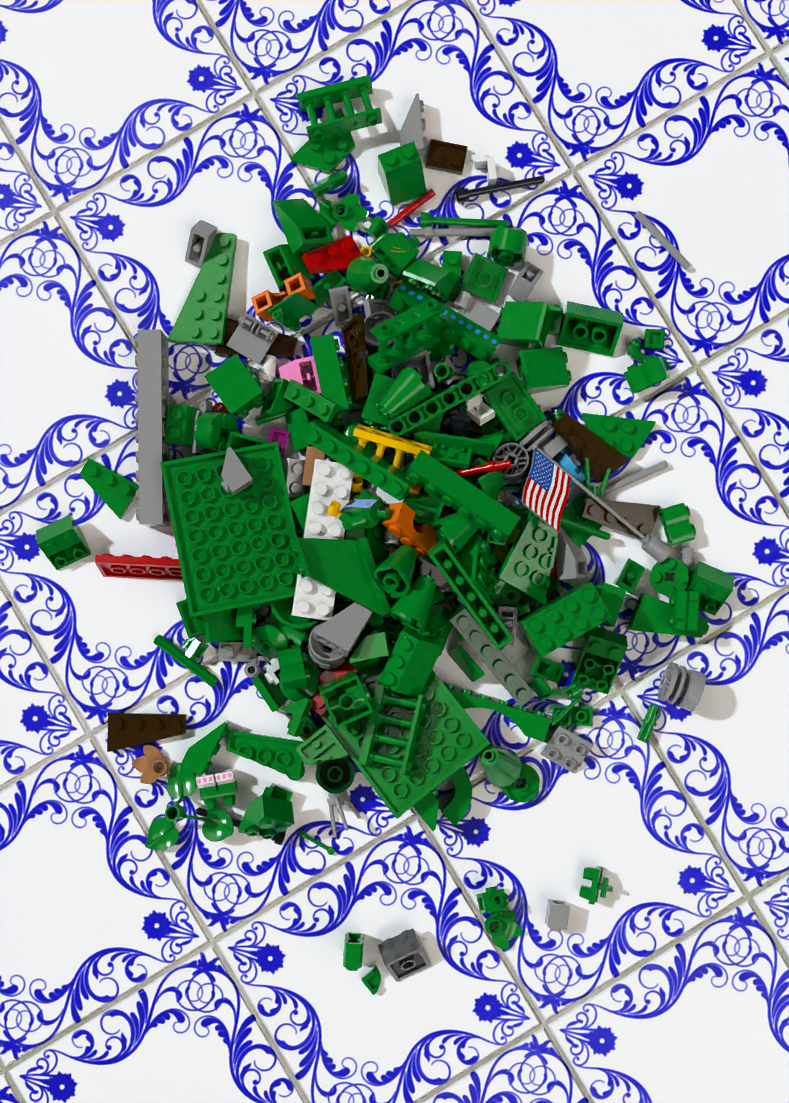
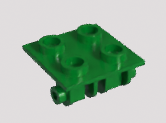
[266,292,318,332]

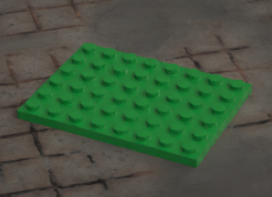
[160,441,297,618]
[321,637,491,819]

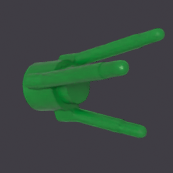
[582,458,611,499]
[539,681,584,726]

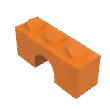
[251,272,316,322]
[382,502,438,556]

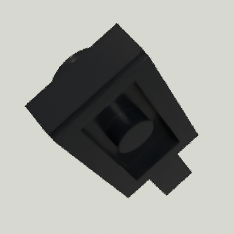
[447,404,471,437]

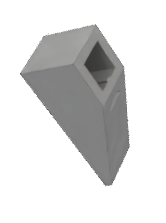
[400,93,427,156]
[555,527,588,580]

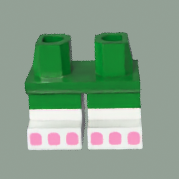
[196,768,238,810]

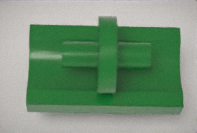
[579,866,613,905]

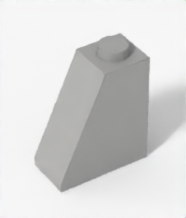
[312,602,372,657]

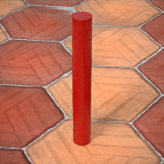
[387,189,436,229]

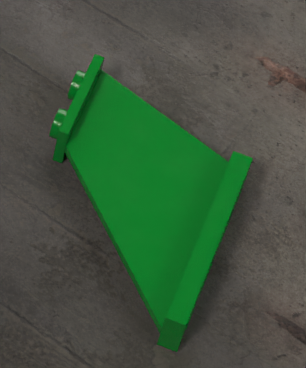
[289,537,390,616]

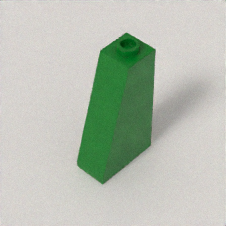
[626,593,709,638]

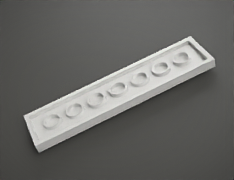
[291,459,353,621]

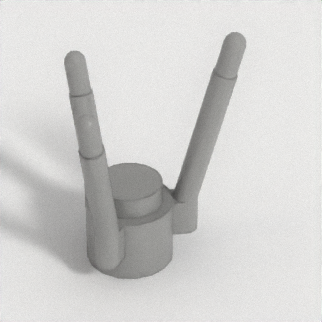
[327,792,361,838]

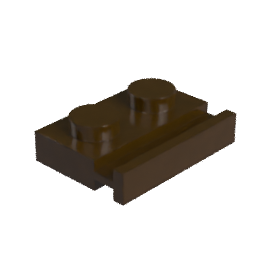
[426,139,468,175]

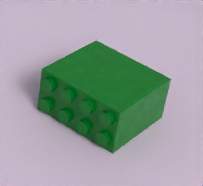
[517,582,612,657]

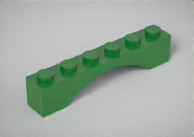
[443,682,551,742]

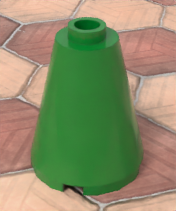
[346,256,389,295]
[378,367,432,420]
[431,512,479,555]
[372,545,417,598]
[388,574,437,632]
[480,747,522,787]

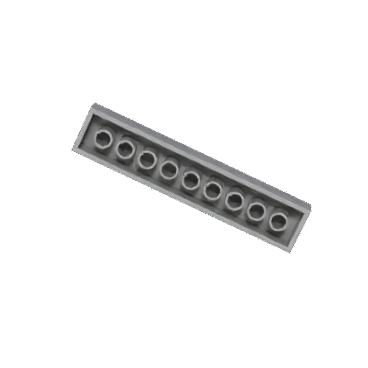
[135,329,170,527]

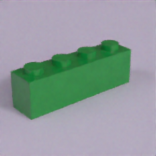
[310,333,352,416]

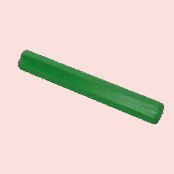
[153,635,219,687]

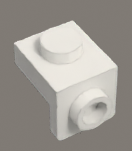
[474,155,499,186]
[465,392,495,426]
[264,657,280,685]

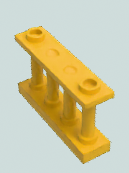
[353,424,433,495]

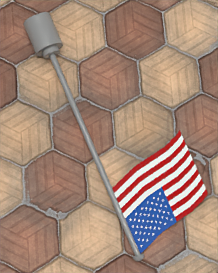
[522,443,672,563]

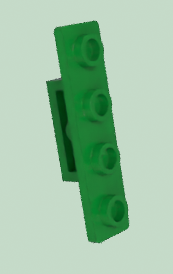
[414,430,493,469]

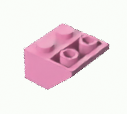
[278,356,322,404]

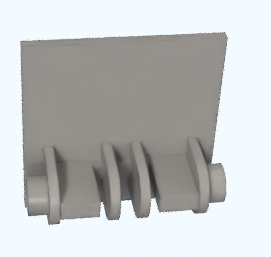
[227,313,279,365]
[540,725,594,774]

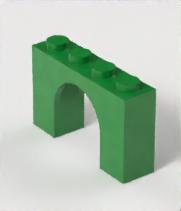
[361,373,450,438]

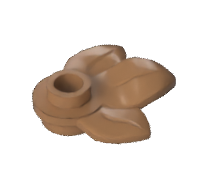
[132,745,170,784]

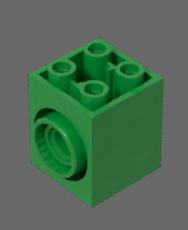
[204,354,266,421]
[318,670,373,729]

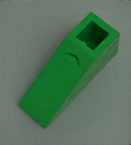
[180,720,230,776]

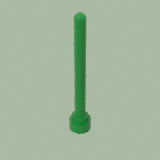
[420,212,510,228]
[530,511,611,540]

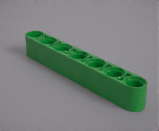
[387,361,511,436]

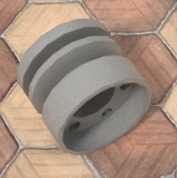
[519,420,568,464]
[308,622,347,670]
[658,662,706,712]

